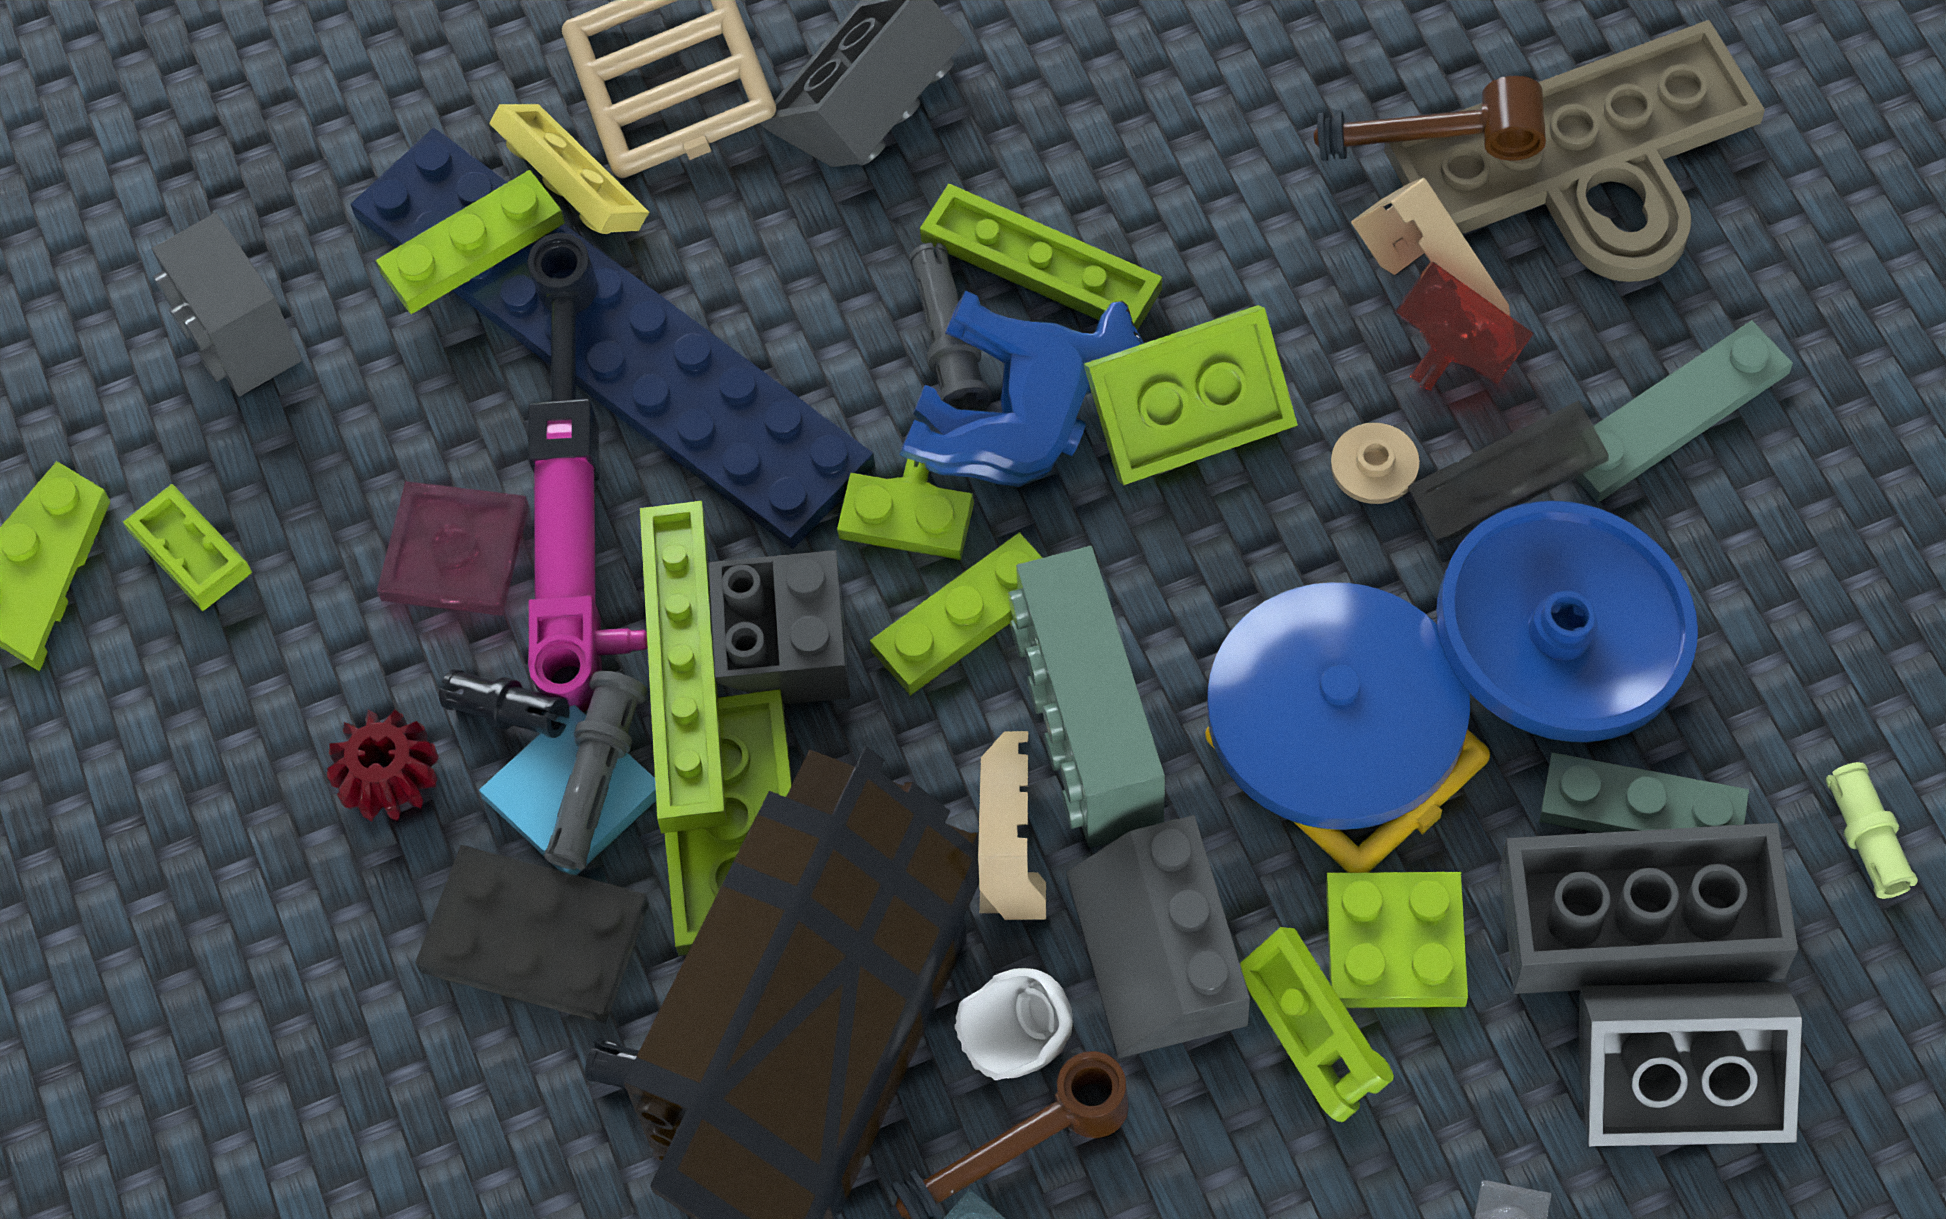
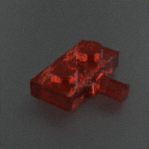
[1394,262,1534,392]

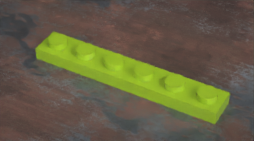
[640,501,727,833]

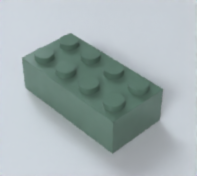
[1008,546,1165,848]

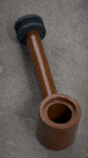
[1314,76,1546,161]
[891,1051,1129,1219]

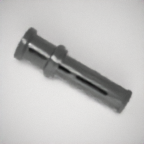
[909,243,993,411]
[544,671,648,870]

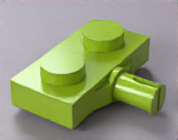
[837,459,974,560]

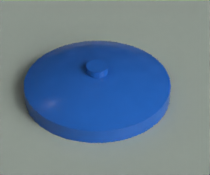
[1436,501,1698,742]
[1207,582,1470,830]

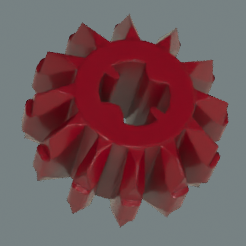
[327,709,439,821]

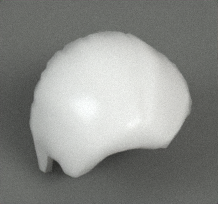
[954,968,1073,1080]

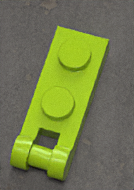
[1240,927,1394,1122]

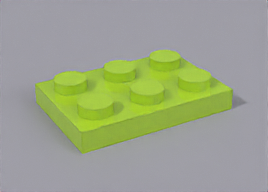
[1083,305,1298,485]

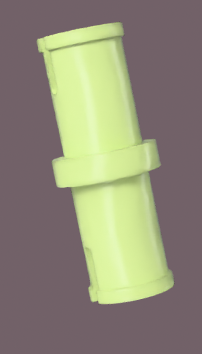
[1825,762,1918,899]

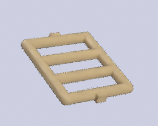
[562,0,776,178]

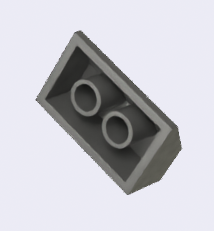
[760,0,966,167]
[1066,815,1250,1059]
[1579,982,1802,1146]

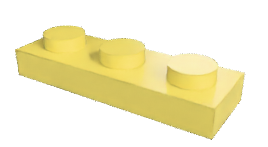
[489,104,649,234]

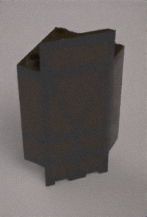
[624,746,979,1219]

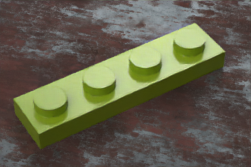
[920,184,1162,330]

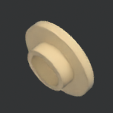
[1331,423,1419,504]

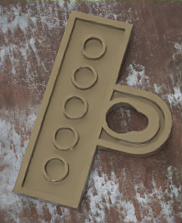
[1384,20,1765,282]

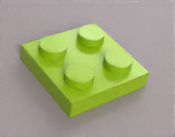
[1326,872,1468,1008]

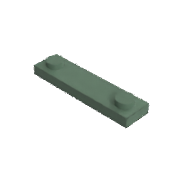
[1557,320,1793,503]

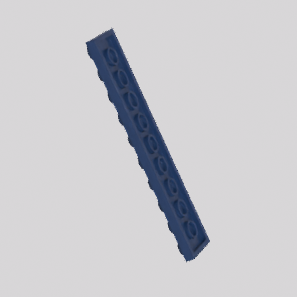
[350,127,875,550]

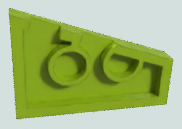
[0,461,110,672]

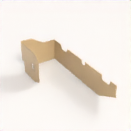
[1351,177,1515,363]
[978,731,1046,920]

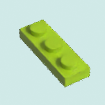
[376,170,565,314]
[870,532,1042,696]

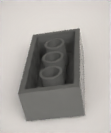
[1499,823,1798,994]

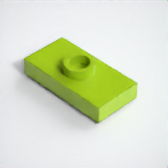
[123,484,252,611]

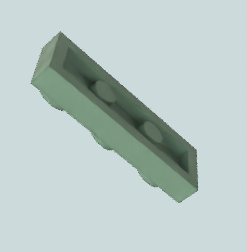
[1539,753,1749,833]

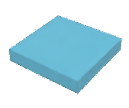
[479,705,656,880]

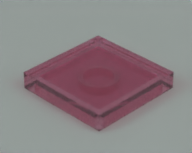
[377,481,529,616]

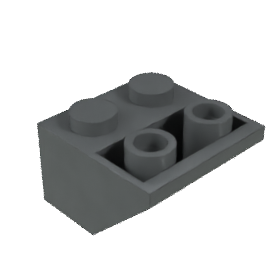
[709,550,851,704]

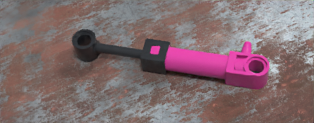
[528,233,648,712]

